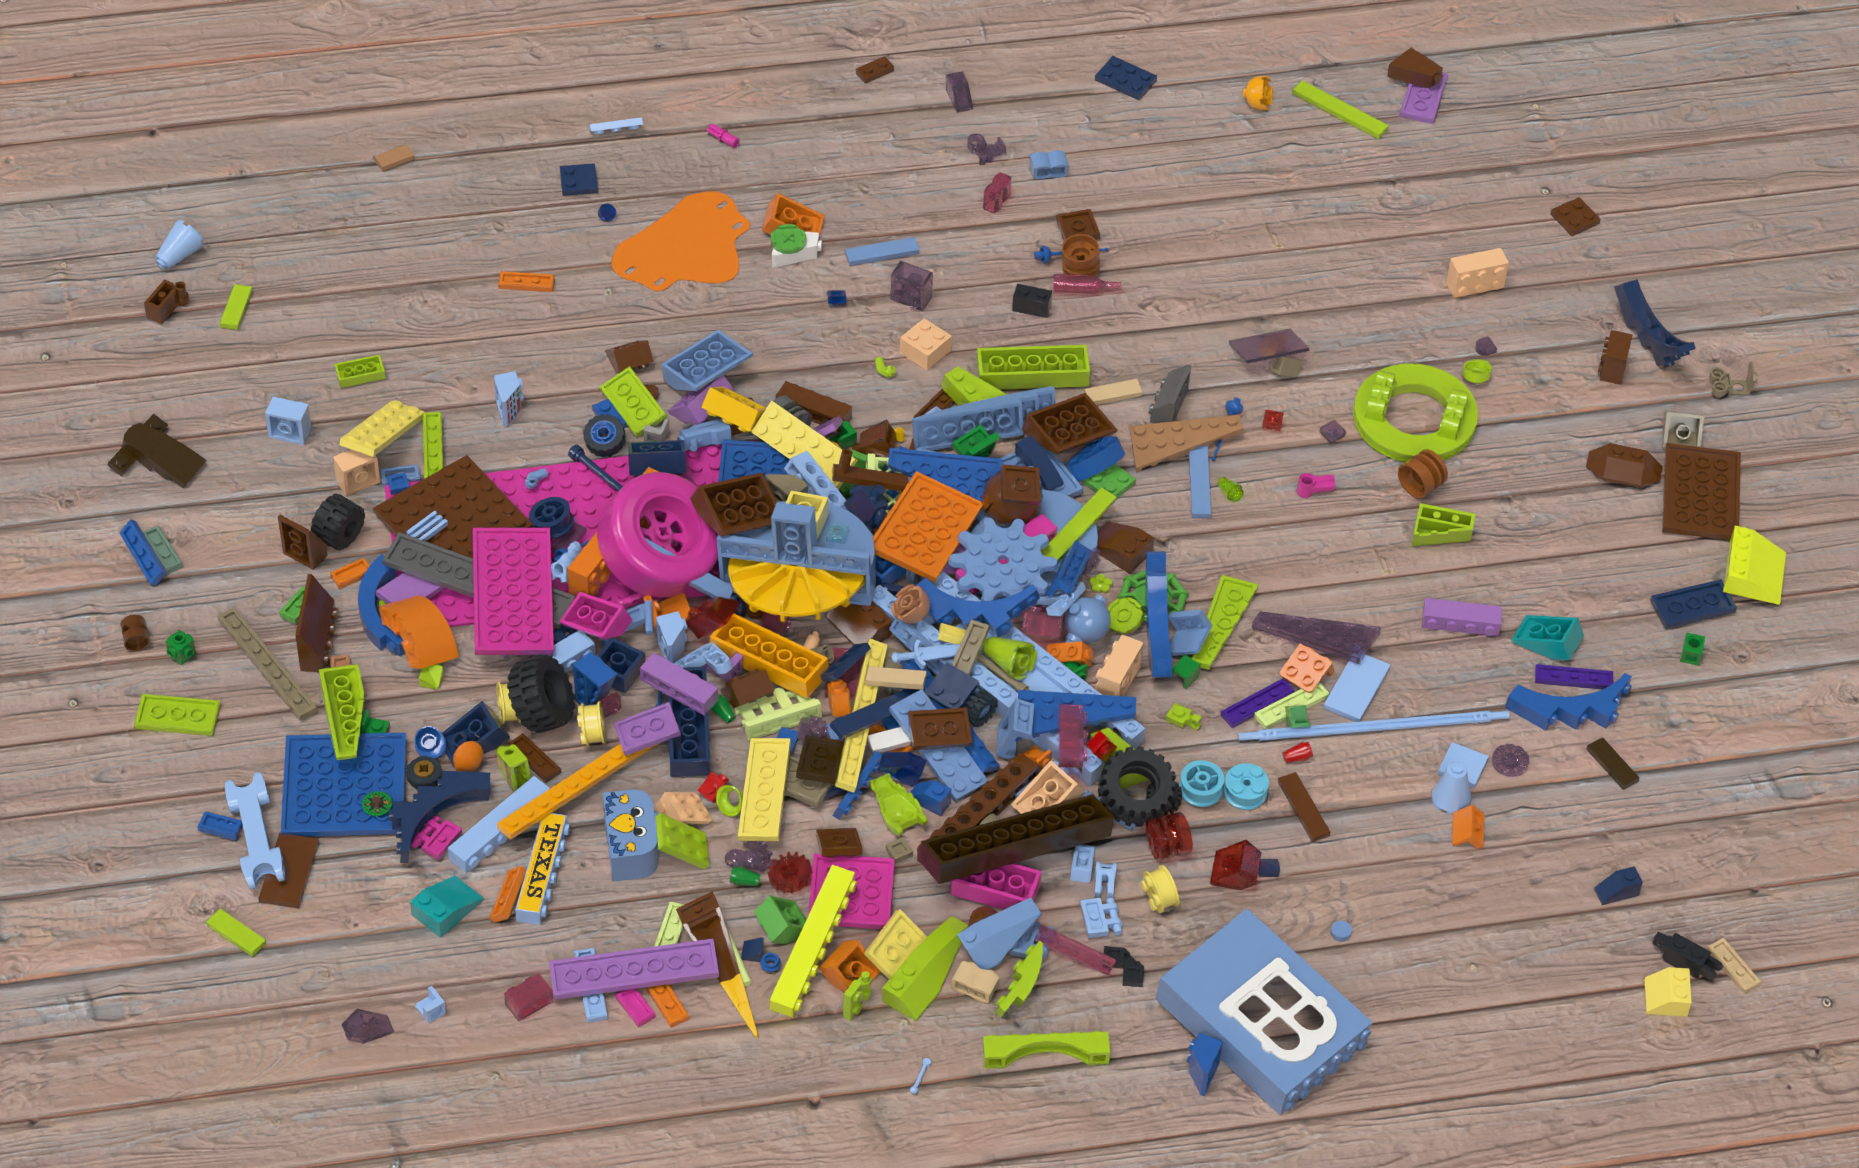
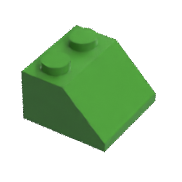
[754,895,807,945]

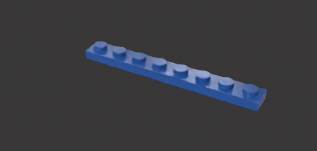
[899,659,1000,773]

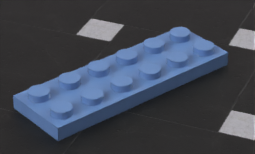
[889,689,988,803]

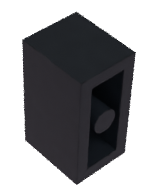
[1012,284,1052,318]

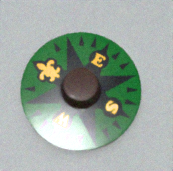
[362,791,392,816]

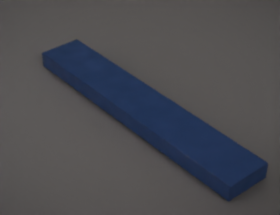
[829,689,920,740]

